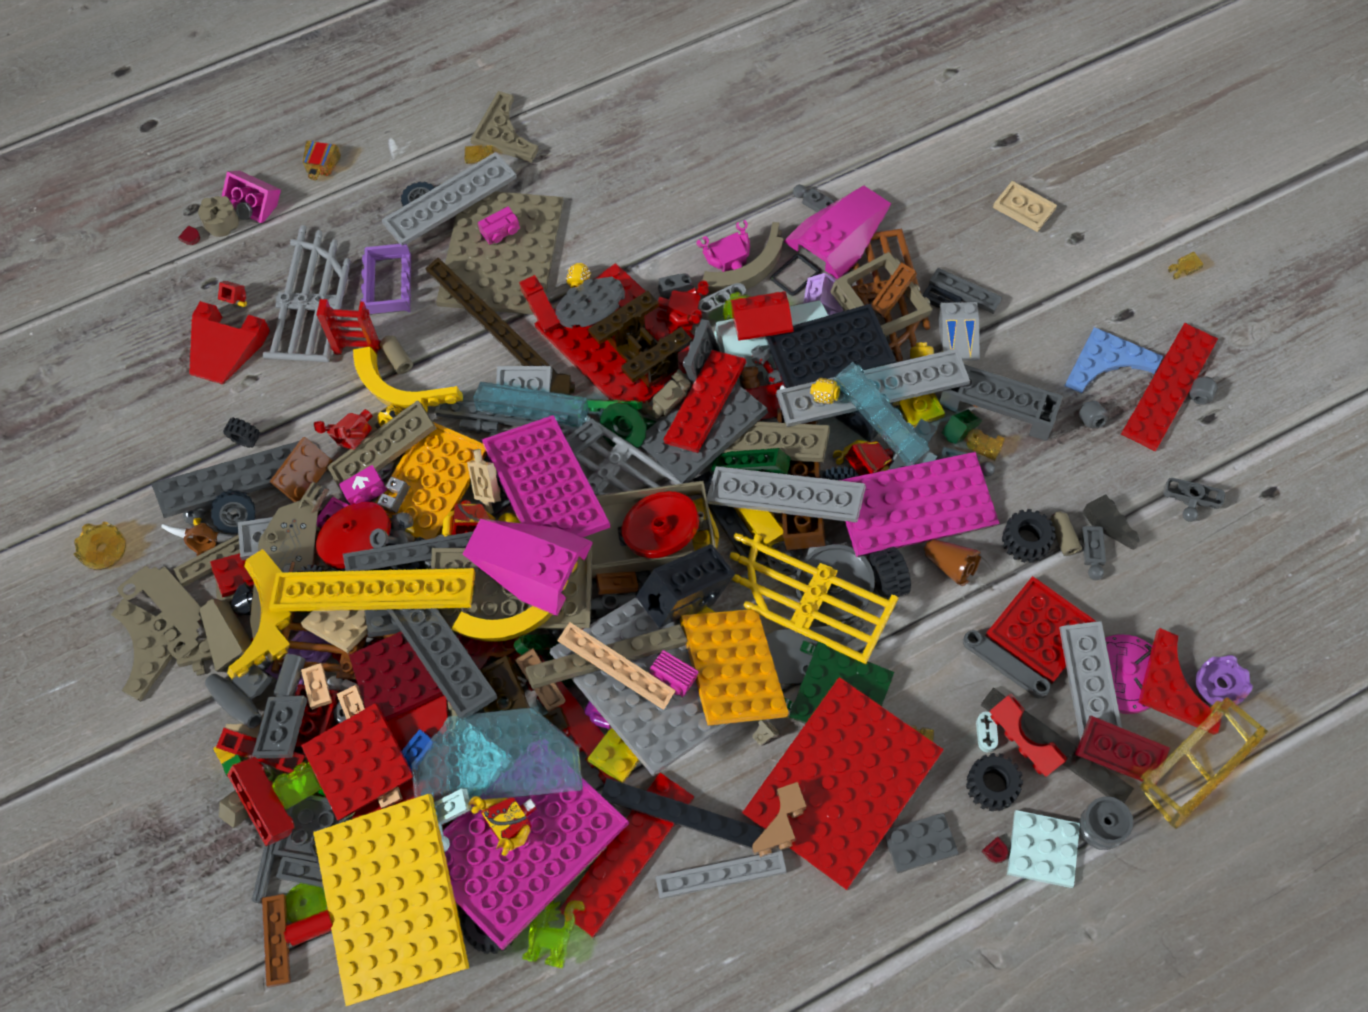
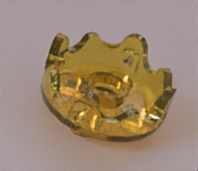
[74,522,126,570]

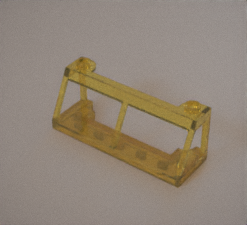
[1140,697,1268,829]

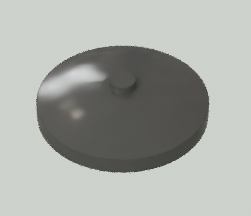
[795,544,875,622]

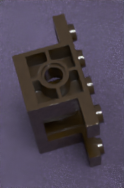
[588,290,692,388]
[480,652,570,757]

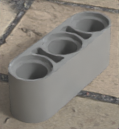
[699,283,746,321]

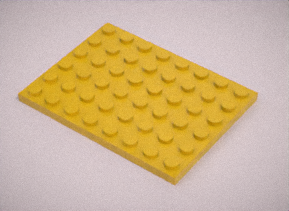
[313,794,469,1006]

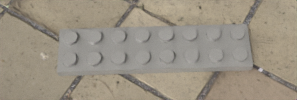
[382,152,517,246]
[707,466,866,523]

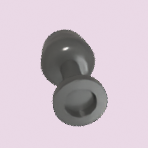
[370,529,415,548]

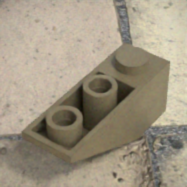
[219,765,282,828]

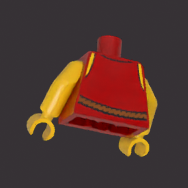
[833,440,893,476]

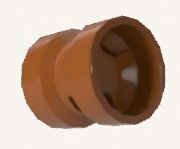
[740,366,760,389]

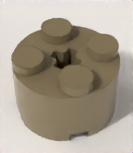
[198,196,239,237]

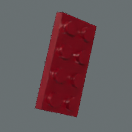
[1075,716,1170,787]

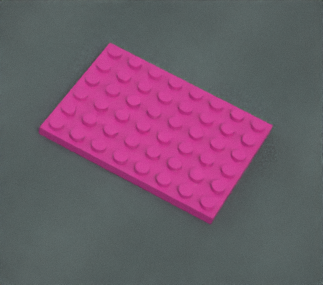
[443,739,629,951]

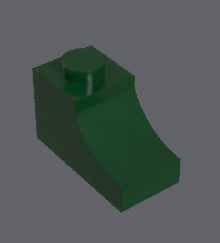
[941,409,982,444]

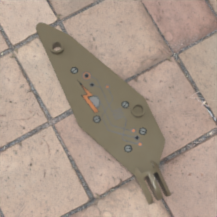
[250,481,329,639]

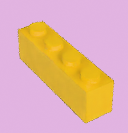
[733,507,784,547]

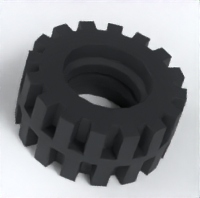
[223,417,261,448]

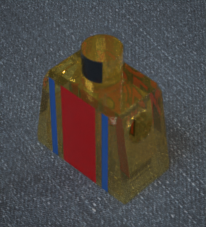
[303,140,341,180]

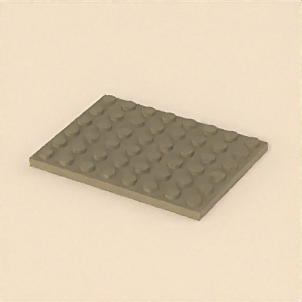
[436,192,564,315]

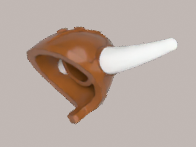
[162,523,239,557]

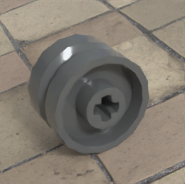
[1079,796,1133,850]

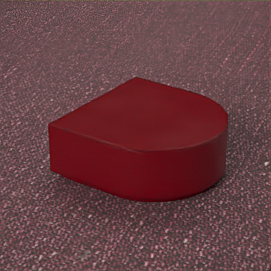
[178,225,200,245]
[981,836,1008,864]

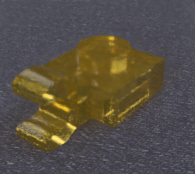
[464,145,494,164]

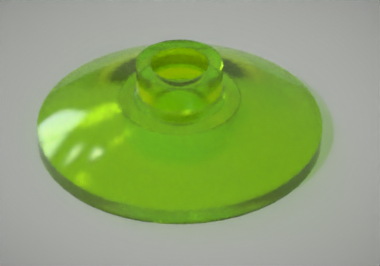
[286,883,327,923]

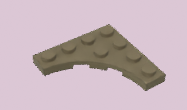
[470,91,539,162]
[111,599,183,702]

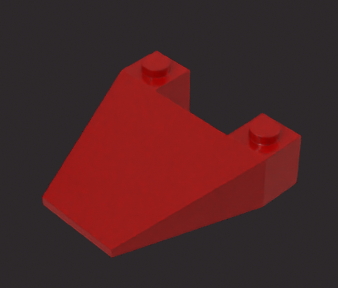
[189,301,270,385]

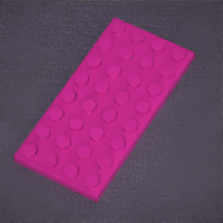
[482,415,610,538]
[838,452,1000,557]

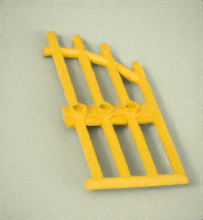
[730,533,899,664]

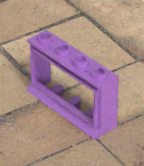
[361,243,411,314]

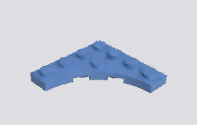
[1065,327,1163,393]

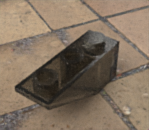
[1082,494,1140,550]

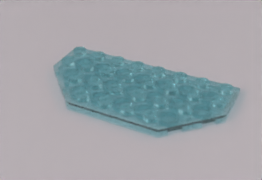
[412,708,583,802]

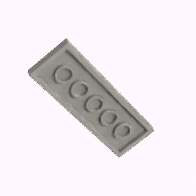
[1059,621,1122,740]

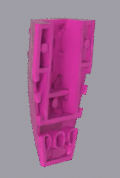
[784,185,891,279]
[463,519,593,616]

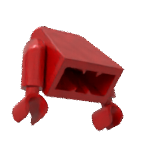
[658,280,709,331]
[313,409,373,450]

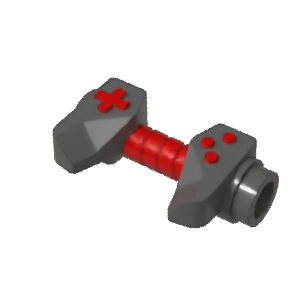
[751,345,781,385]

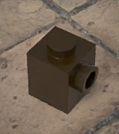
[550,373,575,403]

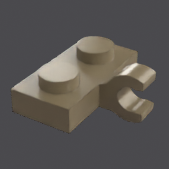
[175,639,212,676]

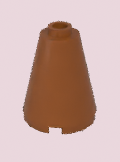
[924,539,981,586]

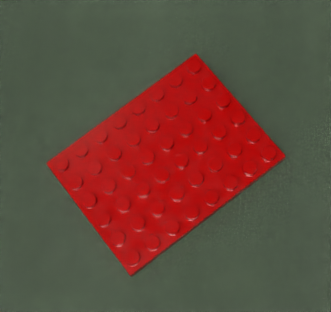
[534,263,695,411]
[742,677,944,891]

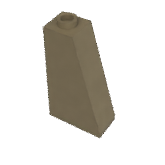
[200,599,252,673]

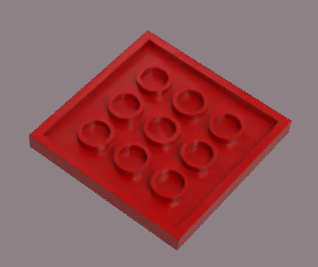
[985,576,1097,684]
[301,703,415,821]

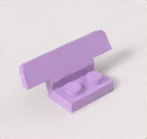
[803,272,848,315]

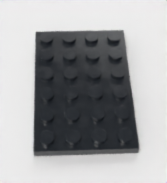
[765,304,896,388]

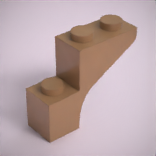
[753,782,806,857]

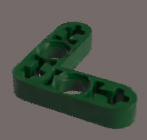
[514,635,575,688]

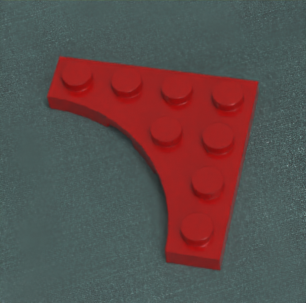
[1138,628,1223,735]

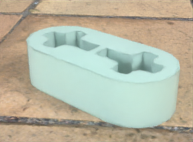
[976,712,998,752]

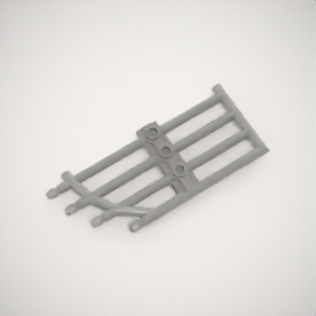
[263,225,351,362]
[554,414,681,496]

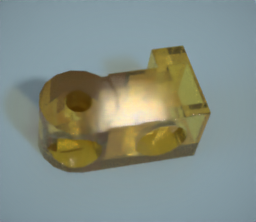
[966,429,1005,461]

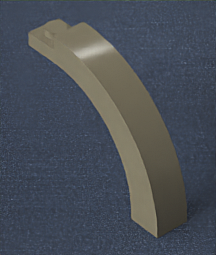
[702,222,784,296]

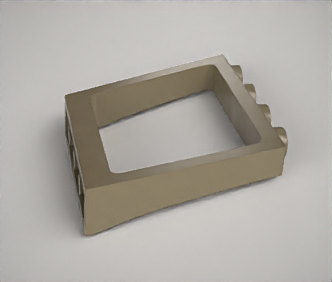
[830,252,933,336]

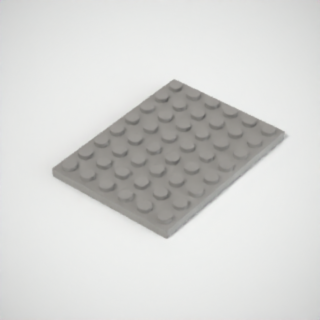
[550,597,730,776]

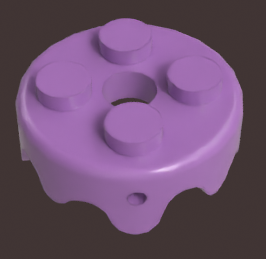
[1196,655,1253,708]

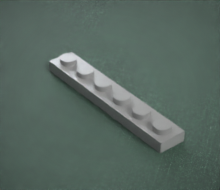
[655,850,787,899]

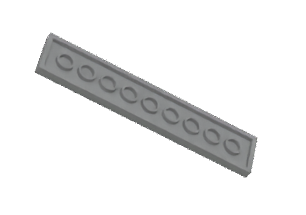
[776,348,970,427]

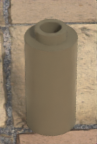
[380,336,413,374]
[1049,511,1082,556]

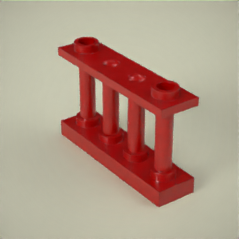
[316,299,381,355]

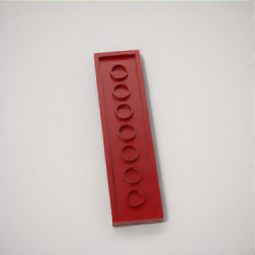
[1121,323,1218,452]
[558,772,694,938]

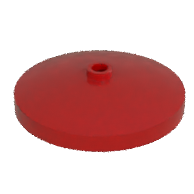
[622,491,699,558]
[316,502,391,569]

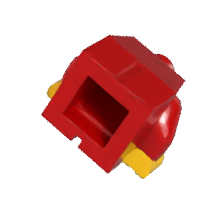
[218,281,247,307]

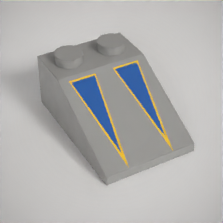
[938,302,980,361]

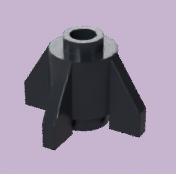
[231,582,253,616]

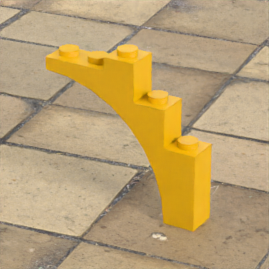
[227,549,291,679]

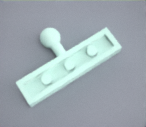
[434,789,472,852]

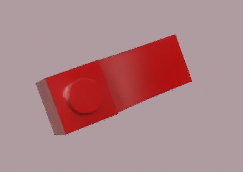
[519,275,561,334]

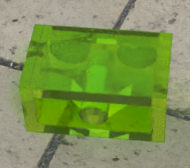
[273,762,322,809]

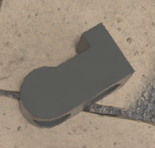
[658,273,694,299]

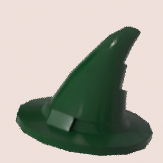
[600,402,657,448]

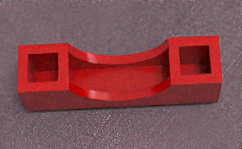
[989,693,1067,777]
[216,727,306,775]

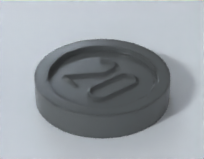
[236,202,252,220]

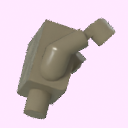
[640,369,691,418]

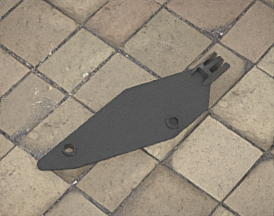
[766,616,869,685]

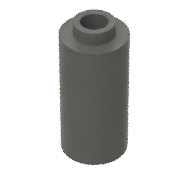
[273,654,306,697]

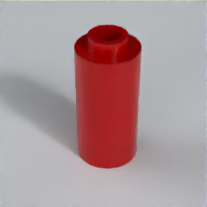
[283,909,333,946]

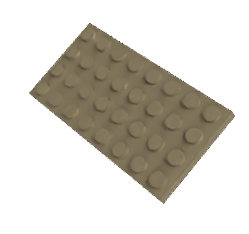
[431,548,592,629]

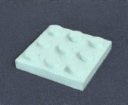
[1007,810,1080,888]

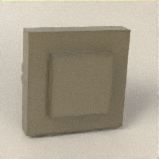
[752,720,781,745]

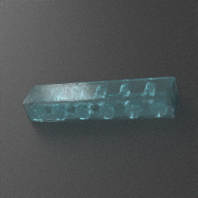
[833,362,930,466]
[473,382,589,427]

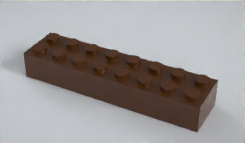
[777,408,826,550]

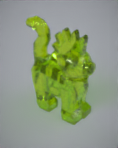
[522,897,585,969]

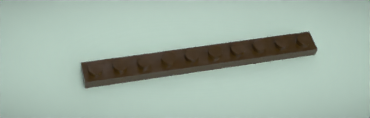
[425,257,558,374]

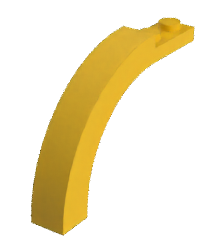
[353,347,463,413]
[451,559,578,641]

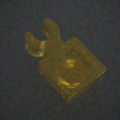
[1168,251,1204,279]

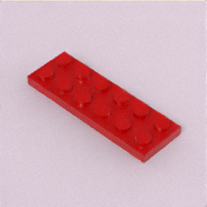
[663,350,747,453]

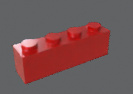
[227,756,295,846]

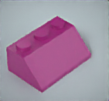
[221,171,281,223]

